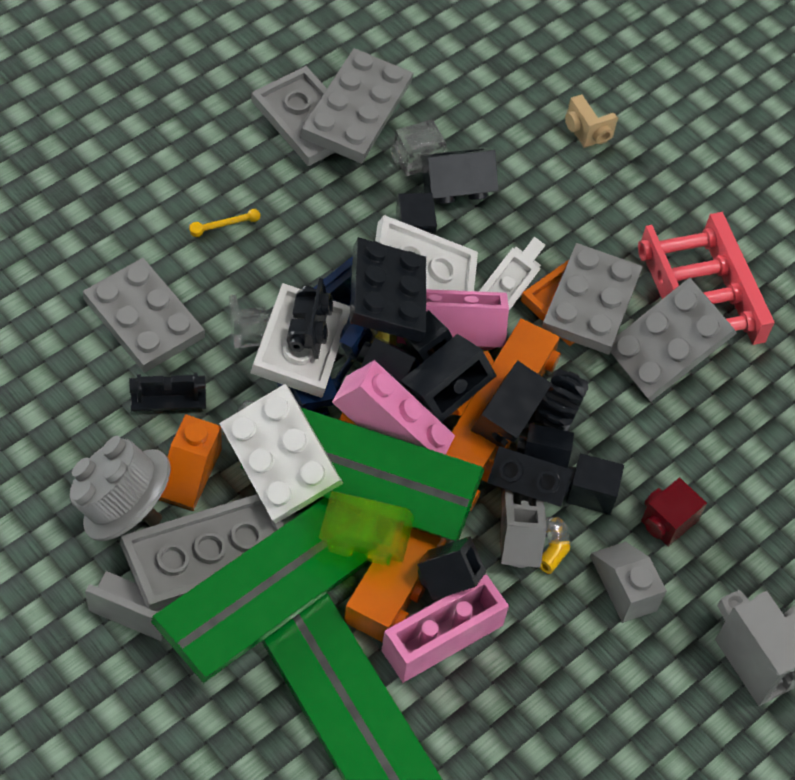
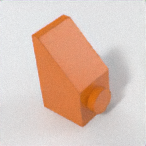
[159,414,222,511]

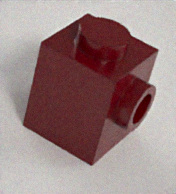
[641,477,707,547]

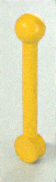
[189,209,261,237]

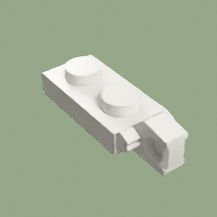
[479,237,545,310]

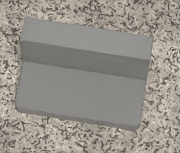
[85,571,166,641]

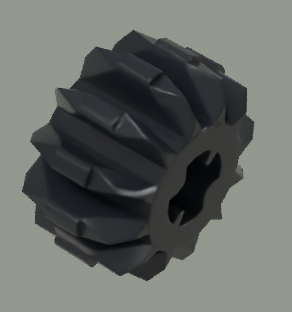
[535,369,588,431]

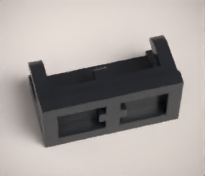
[471,360,552,448]

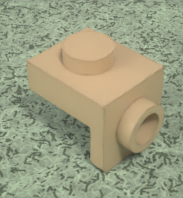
[565,94,618,148]

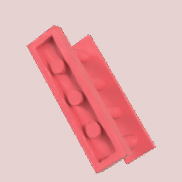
[638,212,775,345]

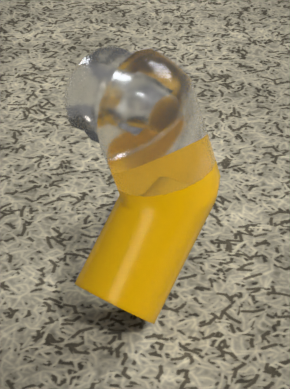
[540,517,571,574]

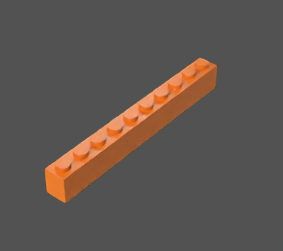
[344,318,561,643]

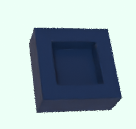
[339,321,378,362]

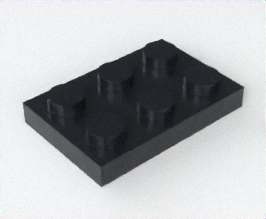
[350,237,426,342]

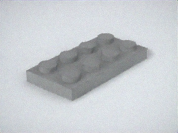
[300,48,413,164]
[120,494,284,610]

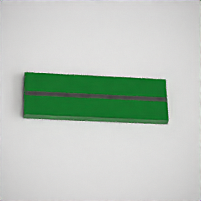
[240,407,484,542]
[151,498,383,683]
[261,593,443,780]

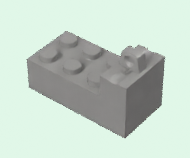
[715,590,795,706]

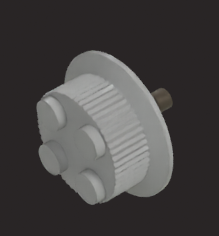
[69,436,170,541]

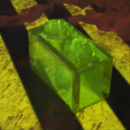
[319,491,415,566]

